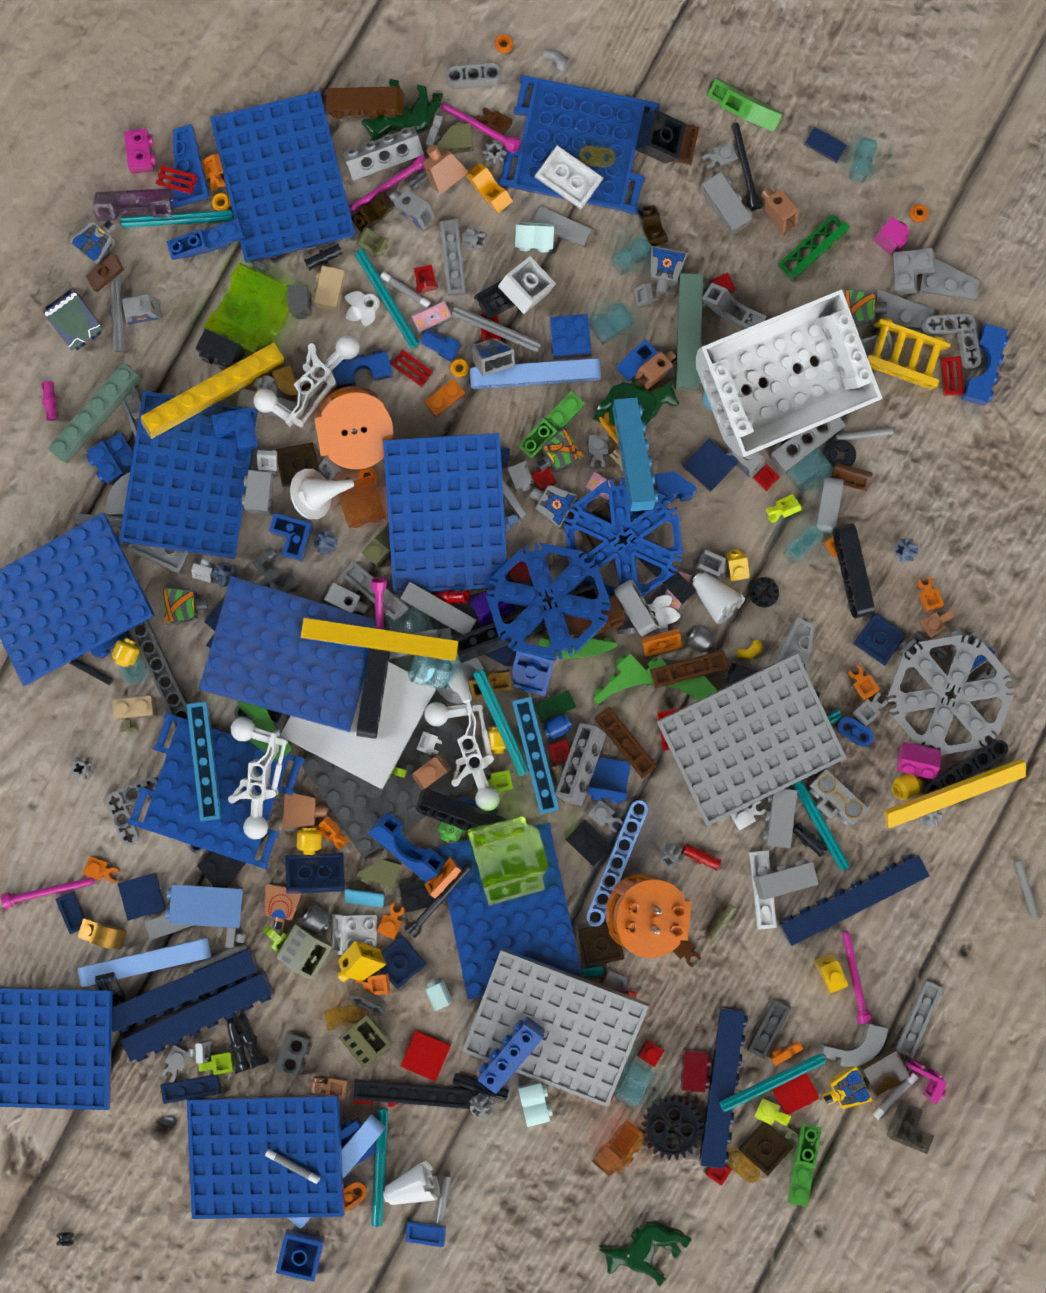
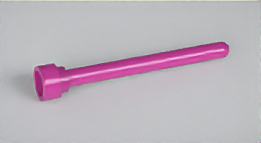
[441,103,521,153]
[350,155,426,212]
[371,578,387,630]
[1,878,95,909]
[842,930,873,1024]

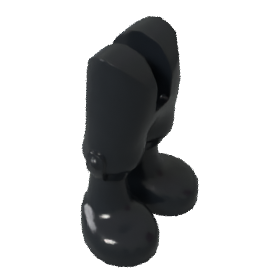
[227,1014,270,1074]

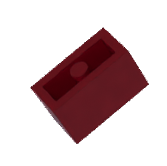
[680,1048,711,1092]

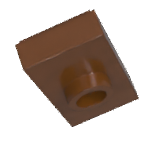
[674,124,699,165]
[86,253,125,292]
[831,463,873,491]

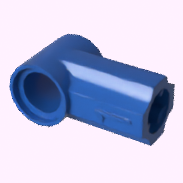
[421,329,461,362]

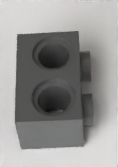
[288,285,312,319]
[274,1030,312,1077]

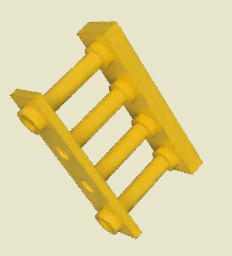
[867,318,951,390]

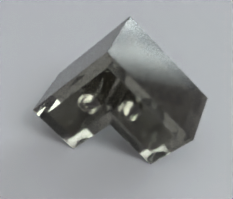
[887,1099,934,1154]

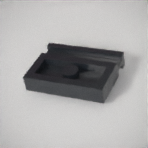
[474,280,515,320]
[565,819,612,866]
[399,879,443,913]

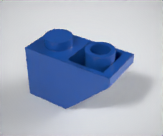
[616,339,658,382]

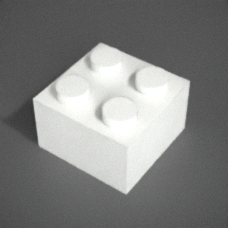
[498,256,556,314]

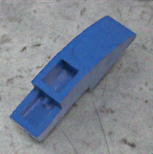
[166,218,245,260]

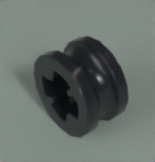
[56,1232,74,1246]

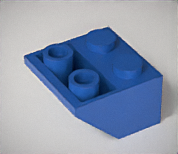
[653,471,697,504]

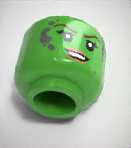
[437,822,465,843]

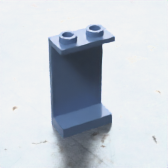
[165,883,243,928]

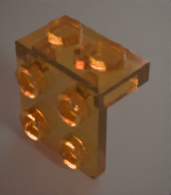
[339,476,386,528]

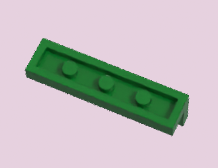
[777,214,850,282]

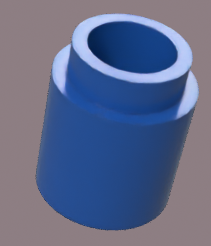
[543,714,573,740]

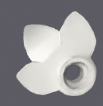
[345,291,380,327]
[648,595,680,633]

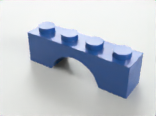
[962,324,1009,406]
[368,812,446,882]

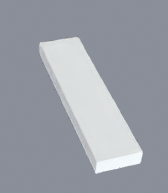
[749,850,777,930]

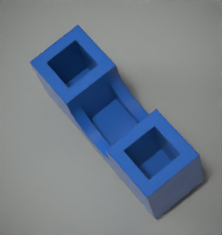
[333,350,393,389]

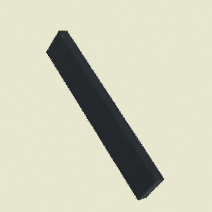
[620,528,696,605]
[353,1079,472,1109]

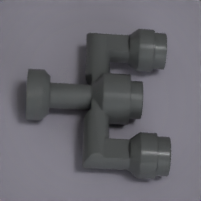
[252,547,300,593]

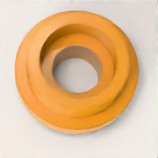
[212,193,231,211]
[450,358,469,378]

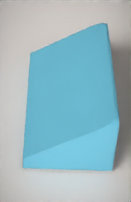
[345,888,385,908]

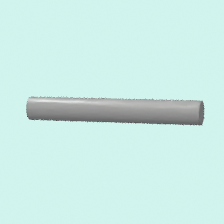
[835,427,893,441]
[1014,860,1039,918]
[191,942,248,972]
[435,1175,451,1226]

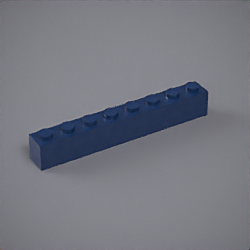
[779,853,930,946]
[112,948,260,1033]
[121,971,274,1063]
[699,1007,748,1169]

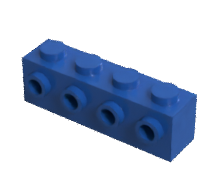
[477,1016,545,1094]

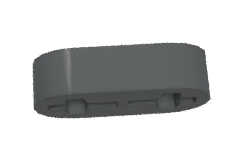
[350,989,387,1016]

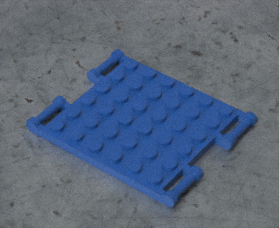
[498,75,660,215]
[127,713,305,870]

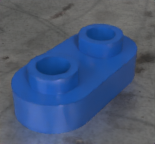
[837,717,874,747]

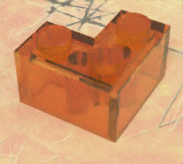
[592,1120,645,1176]

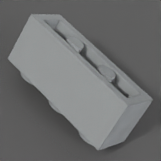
[700,172,752,236]
[763,789,797,848]
[753,859,819,900]

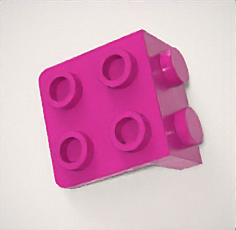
[904,1059,947,1104]

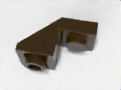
[351,191,395,233]
[637,205,668,248]

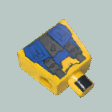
[822,1066,873,1109]

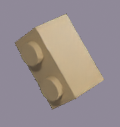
[312,266,346,311]
[112,696,157,720]

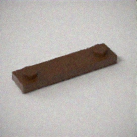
[649,650,729,689]
[594,707,657,779]

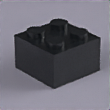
[635,109,686,164]
[195,328,245,370]

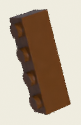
[326,86,405,119]
[544,596,625,644]

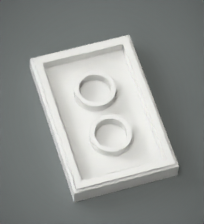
[535,145,603,209]

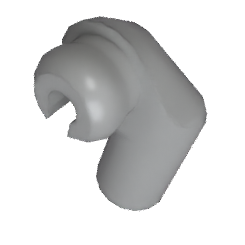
[543,49,567,71]

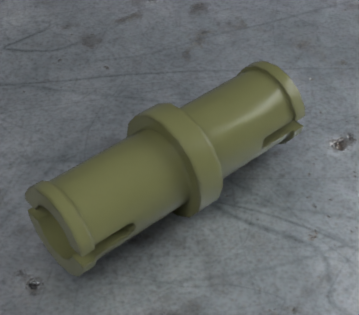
[705,903,737,942]

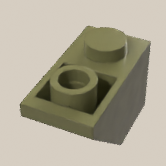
[357,859,402,890]

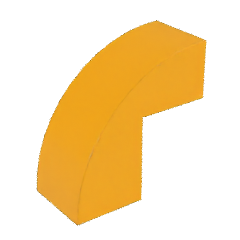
[465,163,513,213]

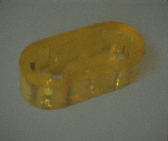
[579,146,615,168]
[728,1150,760,1183]

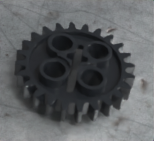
[641,1095,704,1160]

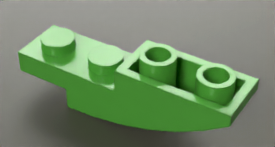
[707,78,783,131]
[518,390,586,459]
[539,636,617,659]
[787,1123,822,1207]

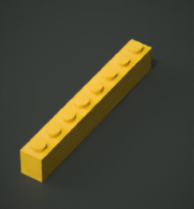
[141,343,284,439]

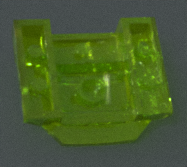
[203,262,290,353]
[467,816,548,906]

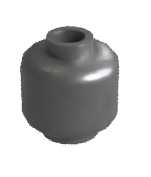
[686,624,715,653]
[300,905,330,934]

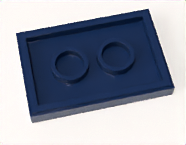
[285,853,345,894]

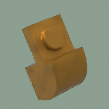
[272,366,311,399]
[468,669,515,700]
[78,918,127,949]

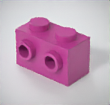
[124,128,156,174]
[873,216,910,255]
[897,742,941,780]

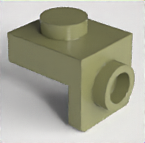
[356,228,389,256]

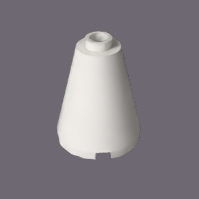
[692,572,745,624]
[383,1161,440,1205]

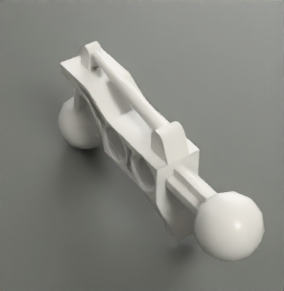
[253,335,360,428]
[424,702,500,811]
[228,717,288,839]

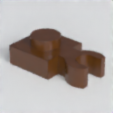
[477,107,513,135]
[673,940,701,967]

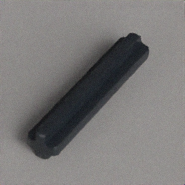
[452,1073,509,1101]

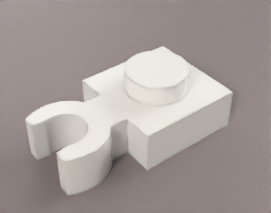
[730,801,766,831]

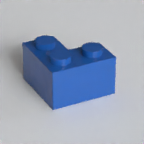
[211,408,258,453]
[269,513,313,563]

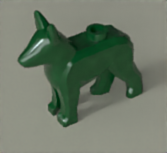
[361,79,443,141]
[593,378,679,437]
[599,1220,692,1286]

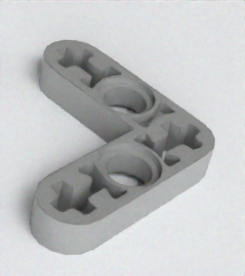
[922,314,981,370]
[106,778,158,846]

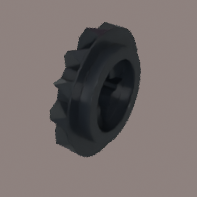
[825,440,856,468]
[749,577,780,608]

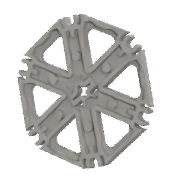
[887,634,1014,755]

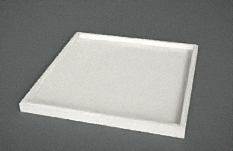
[280,662,437,790]

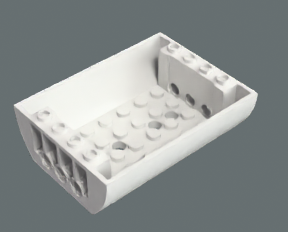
[696,289,882,457]

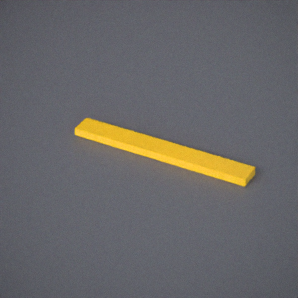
[301,618,458,661]
[884,758,1026,828]

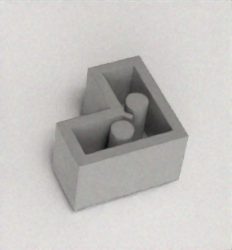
[893,248,936,295]
[242,470,274,516]

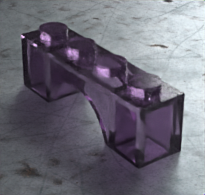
[93,188,174,221]

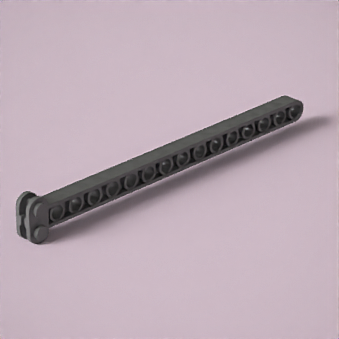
[115,533,188,727]

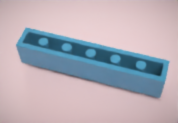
[612,398,658,512]
[512,697,559,815]
[186,702,222,822]

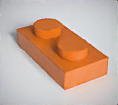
[424,378,465,417]
[641,629,682,657]
[425,857,461,898]

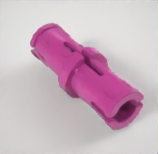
[41,381,59,421]

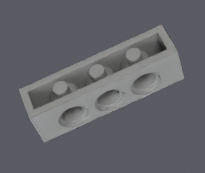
[343,126,424,181]
[769,417,846,474]
[555,723,606,806]

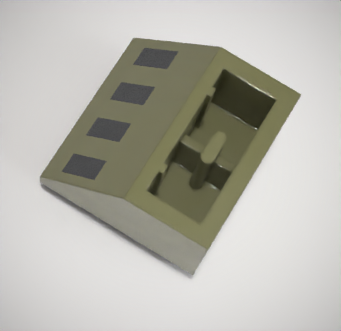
[275,923,332,981]
[339,1013,393,1068]

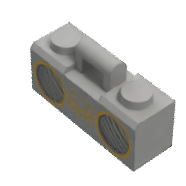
[808,769,869,826]

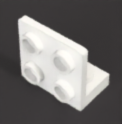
[331,914,377,955]

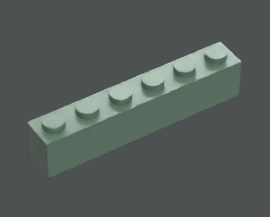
[675,273,706,391]
[47,362,143,463]

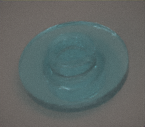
[119,658,147,684]

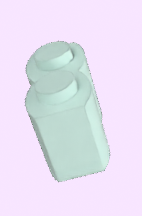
[515,222,555,252]
[425,977,453,1011]
[518,1081,553,1127]

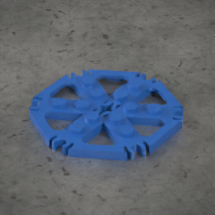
[564,477,684,599]
[486,542,611,660]

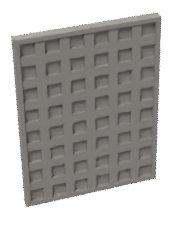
[656,653,846,826]
[462,948,649,1107]

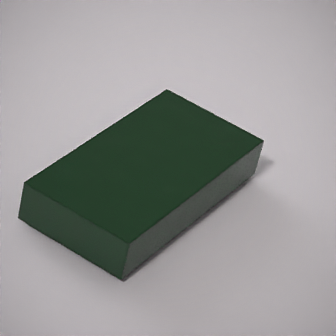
[534,690,576,723]

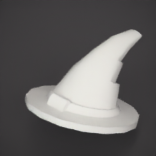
[290,469,354,519]
[434,654,484,704]

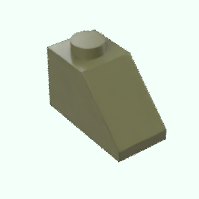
[436,122,474,154]
[362,526,391,567]

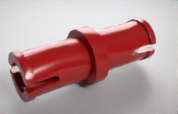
[431,590,469,605]
[681,843,722,871]

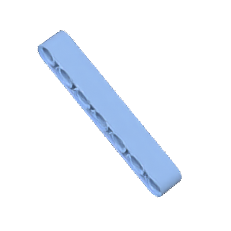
[470,359,602,389]
[586,800,648,926]
[77,938,212,987]
[288,1114,386,1229]

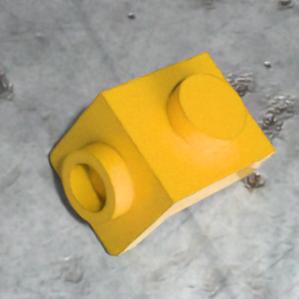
[725,549,750,582]

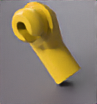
[736,640,763,659]

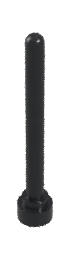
[732,122,763,211]
[404,863,472,938]

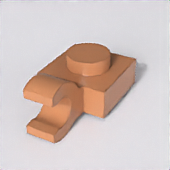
[919,610,955,638]

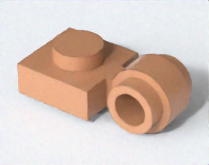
[309,1076,348,1100]

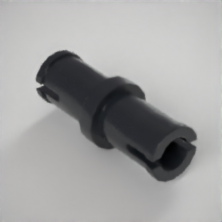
[304,244,343,271]
[792,822,828,857]

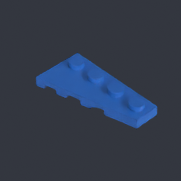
[173,124,210,209]

